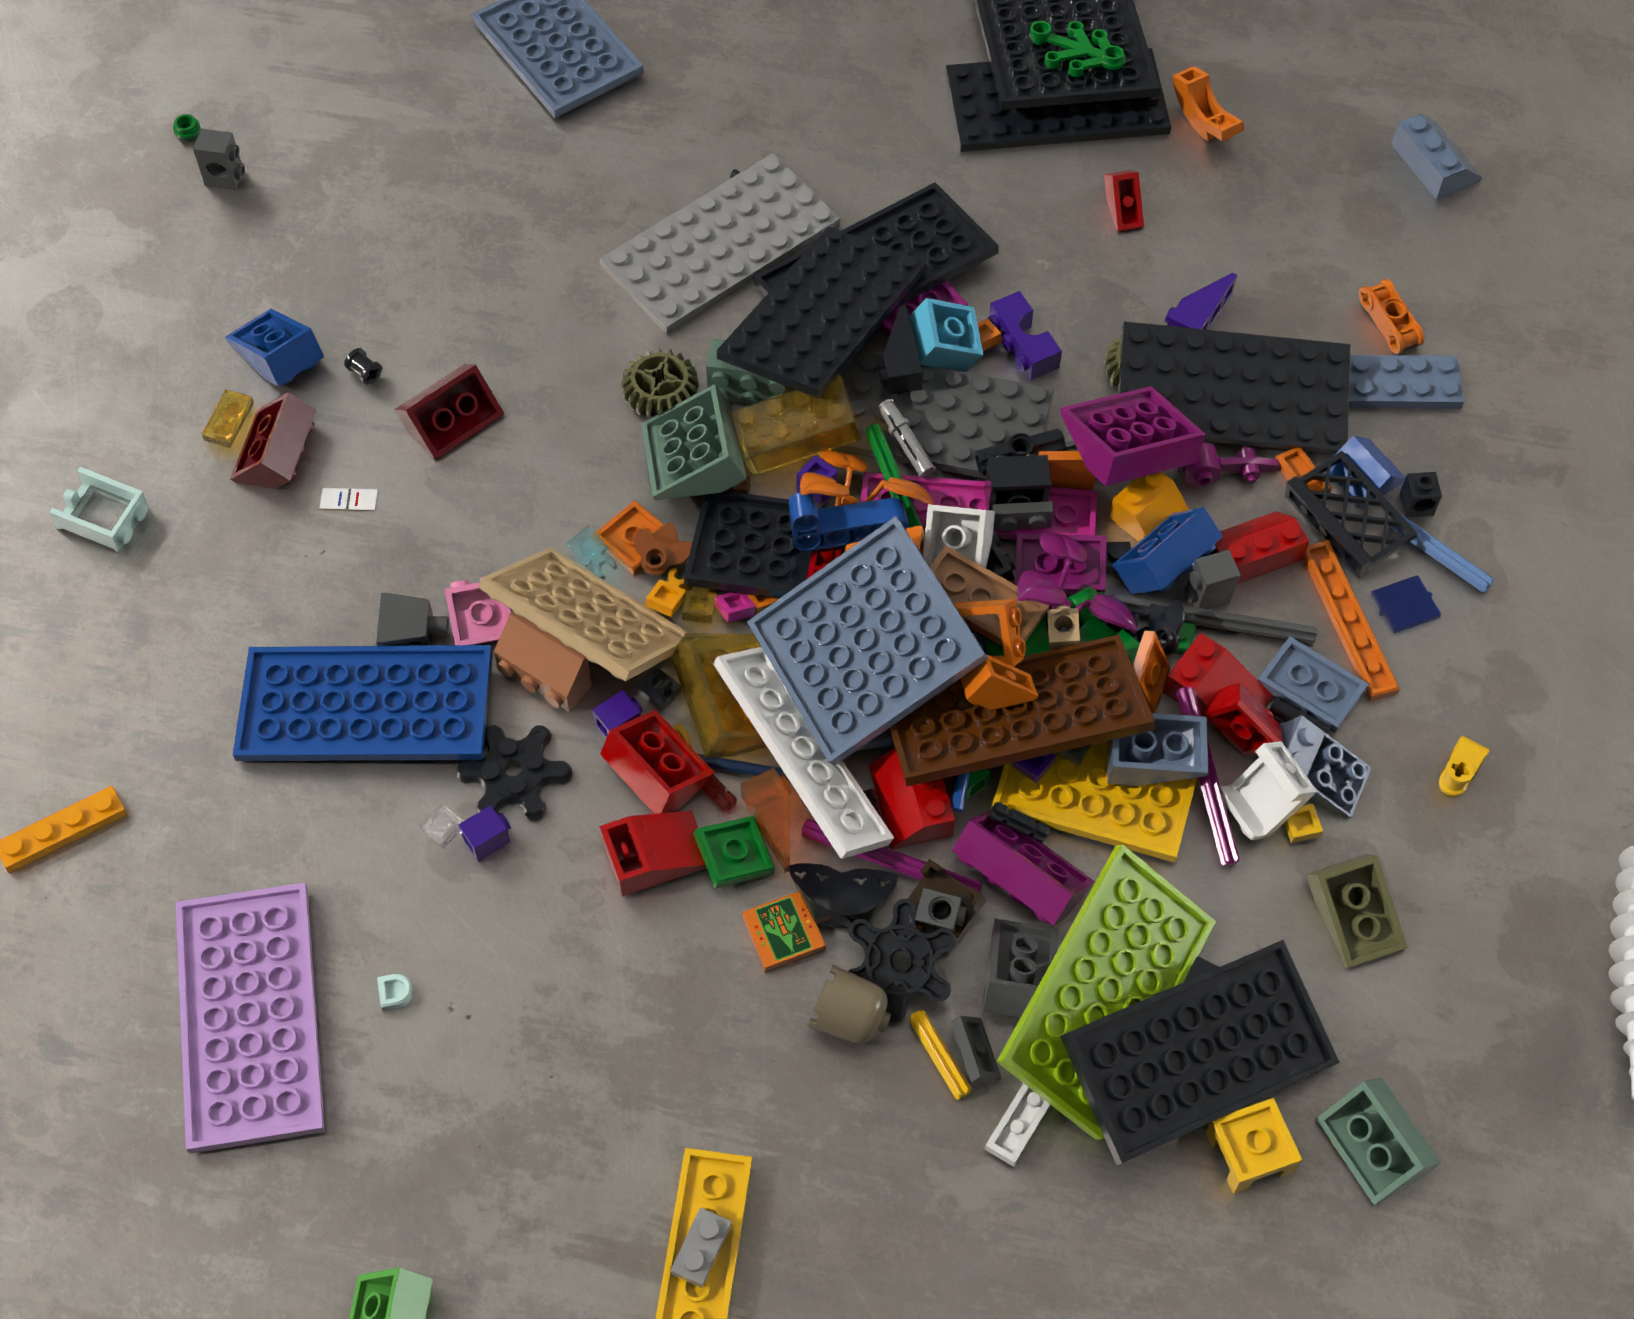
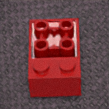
[599,810,707,897]

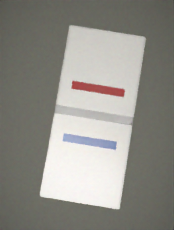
[319,488,378,510]

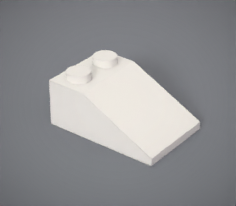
[923,504,995,568]

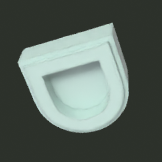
[377,974,413,1012]

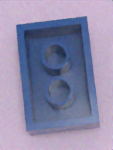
[1112,507,1223,594]

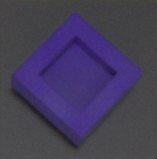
[1011,753,1056,783]

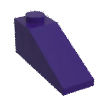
[1165,273,1237,330]

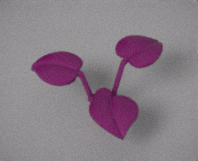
[1017,532,1137,633]

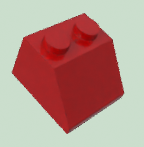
[1203,683,1283,757]

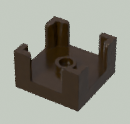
[892,859,986,954]

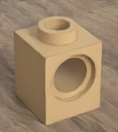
[1047,606,1080,650]

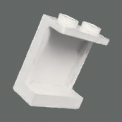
[1221,741,1318,840]

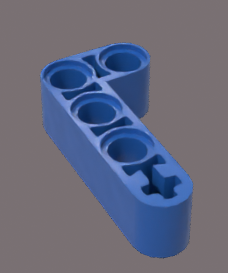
[788,492,910,551]

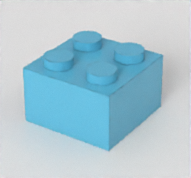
[909,298,983,372]

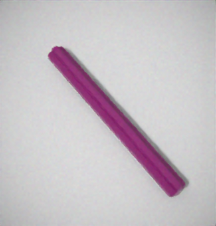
[1176,686,1240,866]
[802,819,982,893]

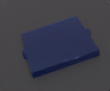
[1371,575,1441,633]

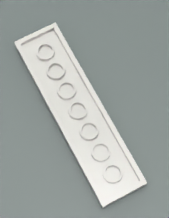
[713,647,894,859]

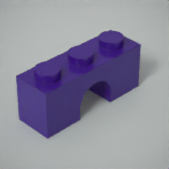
[987,291,1062,381]

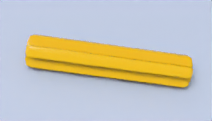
[909,1010,971,1100]

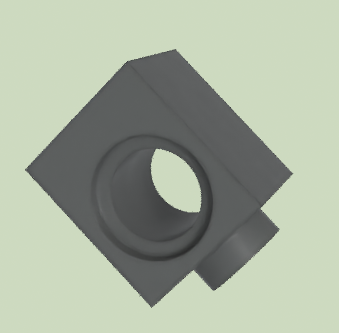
[915,888,967,932]

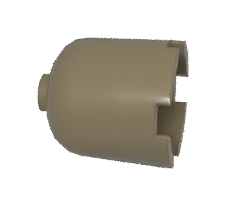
[808,965,891,1045]

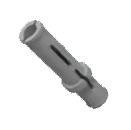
[877,399,936,479]

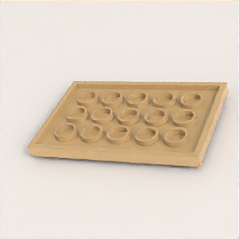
[478,547,693,681]

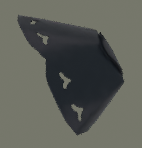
[788,863,899,928]

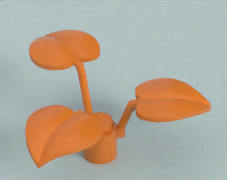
[800,450,934,506]

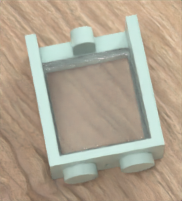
[49,467,148,552]

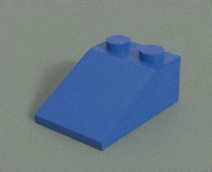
[225,309,324,386]

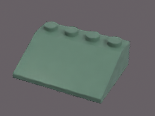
[641,384,746,501]

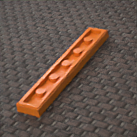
[1303,540,1400,701]

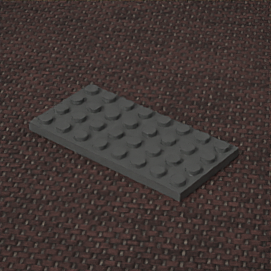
[804,352,1054,479]

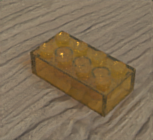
[731,375,862,476]

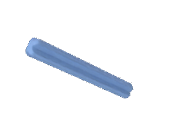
[1390,514,1494,592]

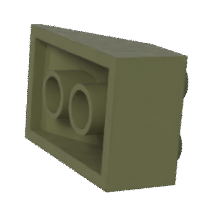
[1306,854,1408,968]

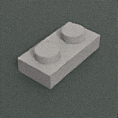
[670,1208,732,1288]

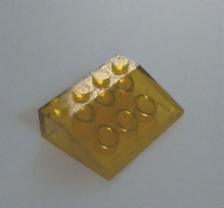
[671,633,767,757]

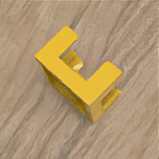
[1206,1098,1302,1195]

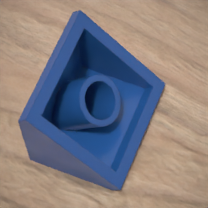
[1330,435,1405,509]

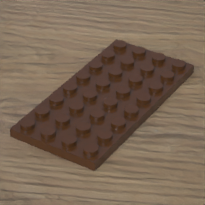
[889,635,1155,787]

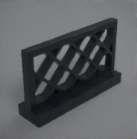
[1285,451,1417,579]

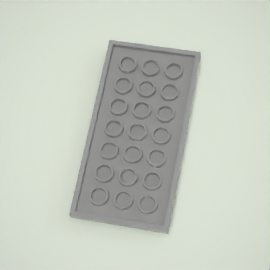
[600,153,840,334]

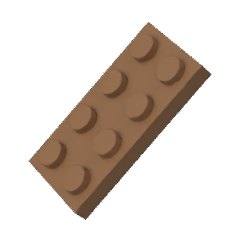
[930,546,1049,647]

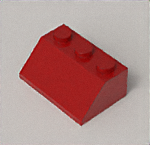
[1206,511,1310,584]
[600,710,715,814]
[869,748,955,850]

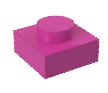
[715,592,756,623]

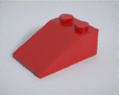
[1163,633,1273,725]

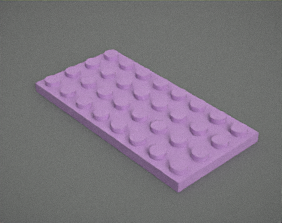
[175,882,325,1154]

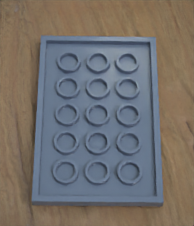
[471,0,644,118]

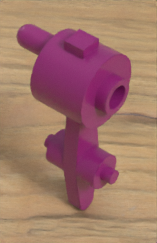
[1178,442,1280,487]

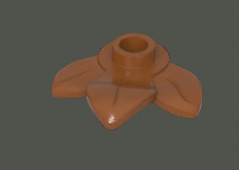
[634,522,692,576]

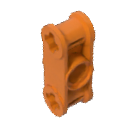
[1359,278,1425,354]

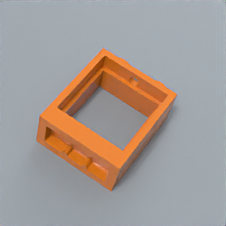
[954,599,1026,667]

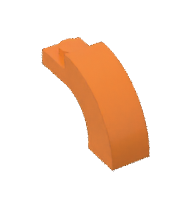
[1172,66,1244,141]

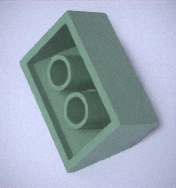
[1316,1077,1441,1205]

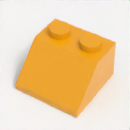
[1109,472,1189,542]

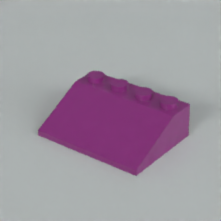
[1060,386,1206,486]

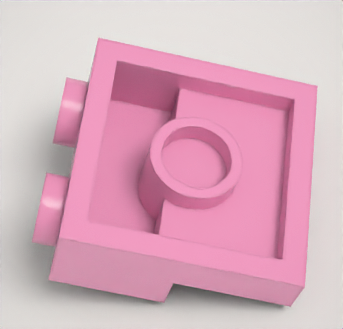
[445,577,511,645]

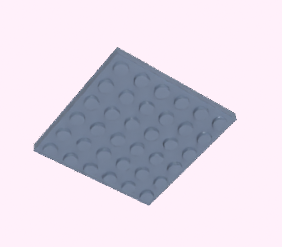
[747,516,989,766]

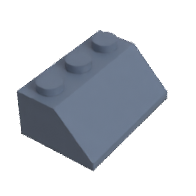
[1391,113,1482,199]

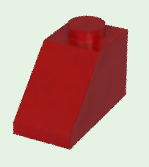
[1104,170,1144,231]

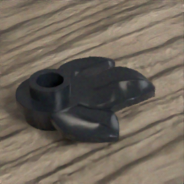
[1136,600,1185,656]

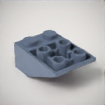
[1280,716,1372,819]

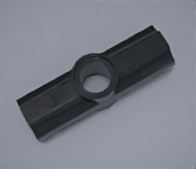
[975,428,1067,476]

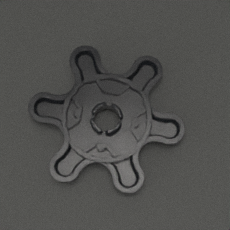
[456,725,573,820]
[848,899,956,1022]

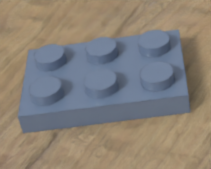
[1258,636,1369,733]

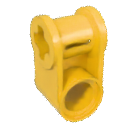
[1438,735,1490,797]

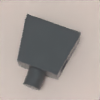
[376,593,449,646]

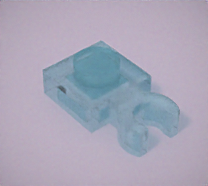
[566,525,618,580]

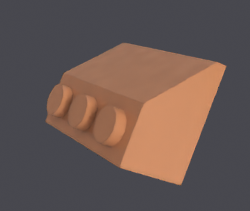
[494,611,592,712]

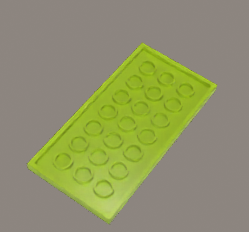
[996,844,1216,1140]

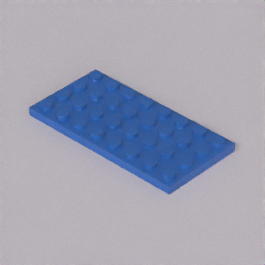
[233,645,493,761]

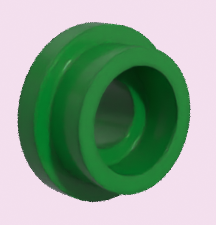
[173,114,201,140]

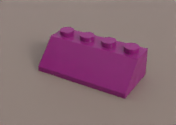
[951,810,1095,926]

